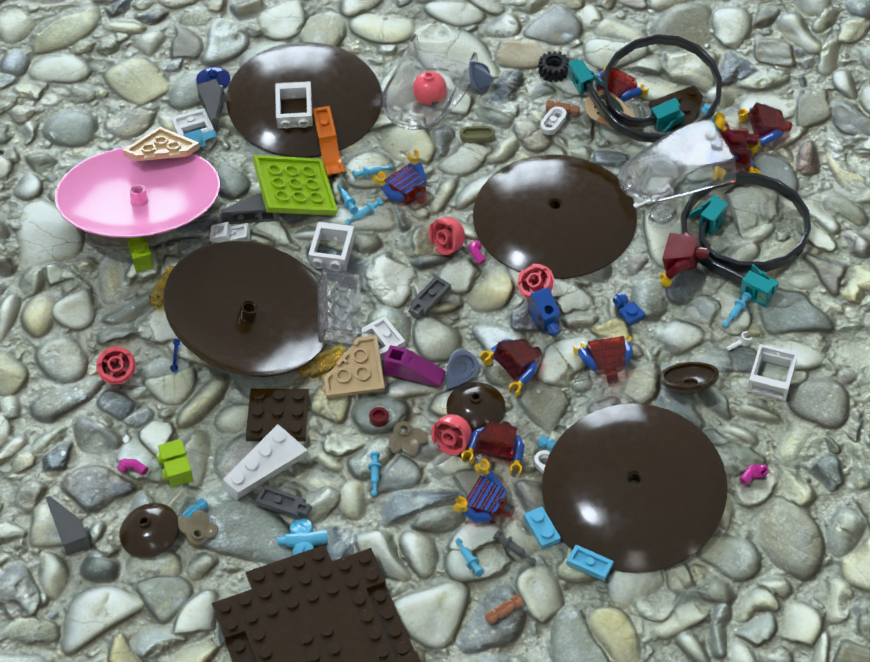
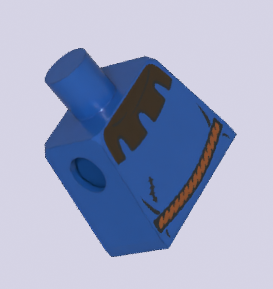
[528,287,561,336]

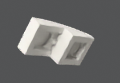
[210,222,251,242]

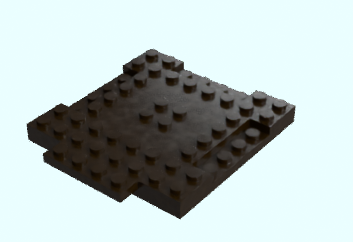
[212,545,421,662]

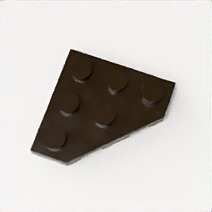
[649,85,703,132]

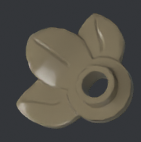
[389,421,429,458]
[178,510,218,547]

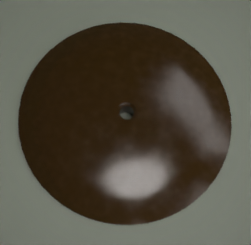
[226,42,382,157]
[473,155,637,279]
[163,241,334,377]
[542,404,727,573]

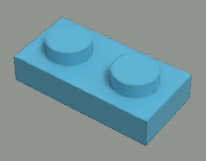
[524,507,561,550]
[566,545,614,582]

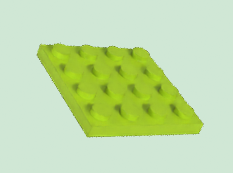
[252,155,338,216]

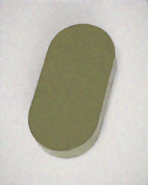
[460,126,495,143]

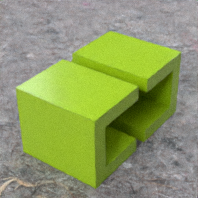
[126,236,154,273]
[156,439,194,488]

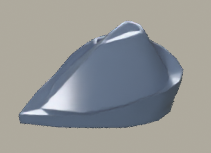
[469,61,493,92]
[446,348,479,390]

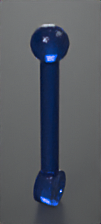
[170,339,180,372]

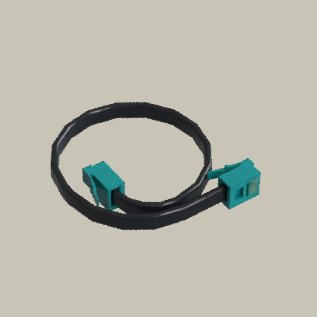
[568,34,722,143]
[680,173,811,308]

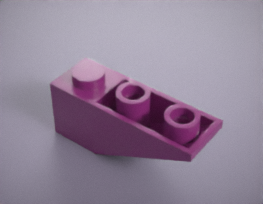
[384,345,446,387]

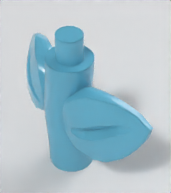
[277,518,328,556]

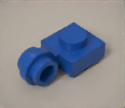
[613,293,645,327]

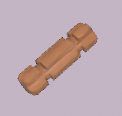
[545,100,580,116]
[485,595,523,625]

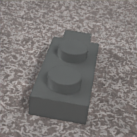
[408,276,451,318]
[255,485,312,519]

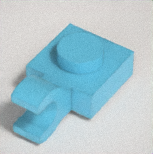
[184,129,217,148]

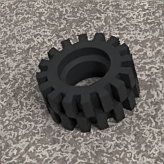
[538,51,570,82]

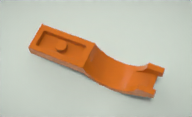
[312,106,345,177]

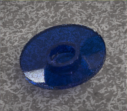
[196,67,230,89]

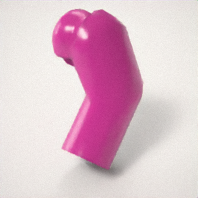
[468,241,486,265]
[117,458,148,476]
[739,465,769,485]

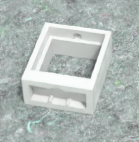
[275,81,313,129]
[308,222,355,272]
[747,344,798,401]

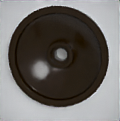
[660,362,719,395]
[446,382,505,432]
[119,503,179,558]

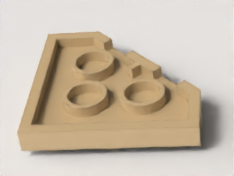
[123,127,200,161]
[324,335,385,398]

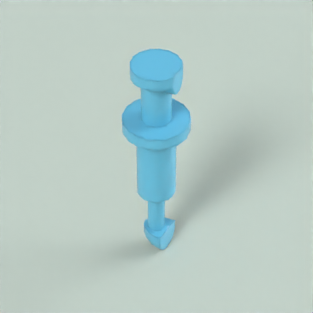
[352,165,394,179]
[337,185,358,214]
[345,198,384,225]
[722,292,751,327]
[368,452,382,497]
[456,537,484,577]

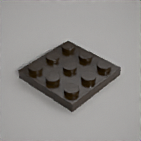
[246,388,309,442]

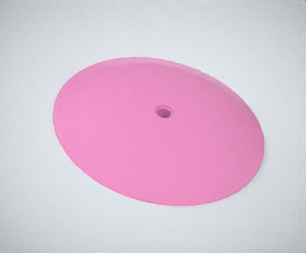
[55,147,220,238]

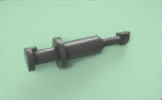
[493,530,536,564]

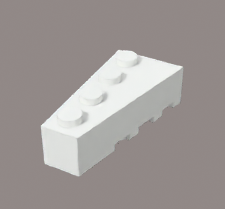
[222,424,308,501]

